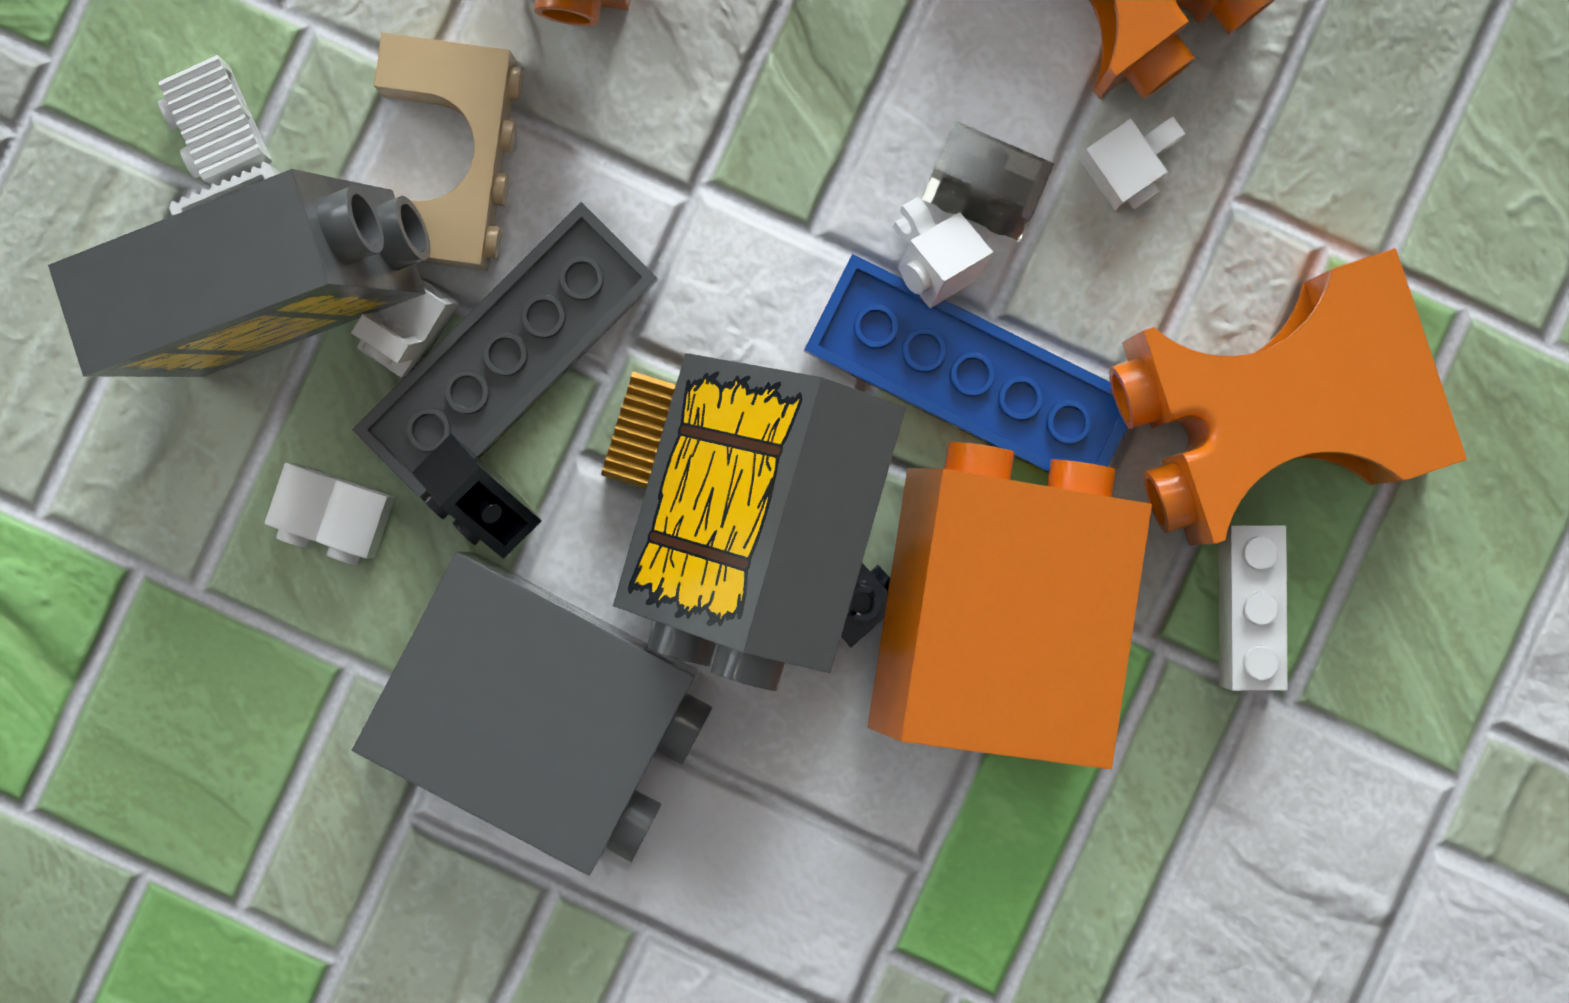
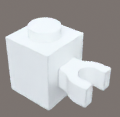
[1079,117,1185,211]
[892,197,993,308]

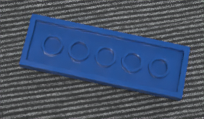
[804,254,1127,474]

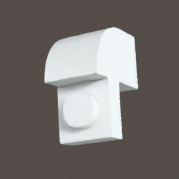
[351,277,460,378]

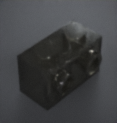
[921,121,1055,242]

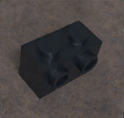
[412,434,542,559]

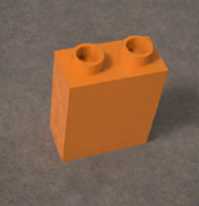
[867,442,1152,770]

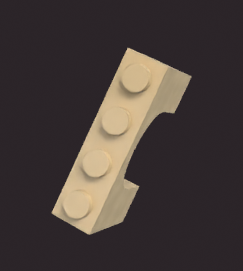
[374,32,524,271]

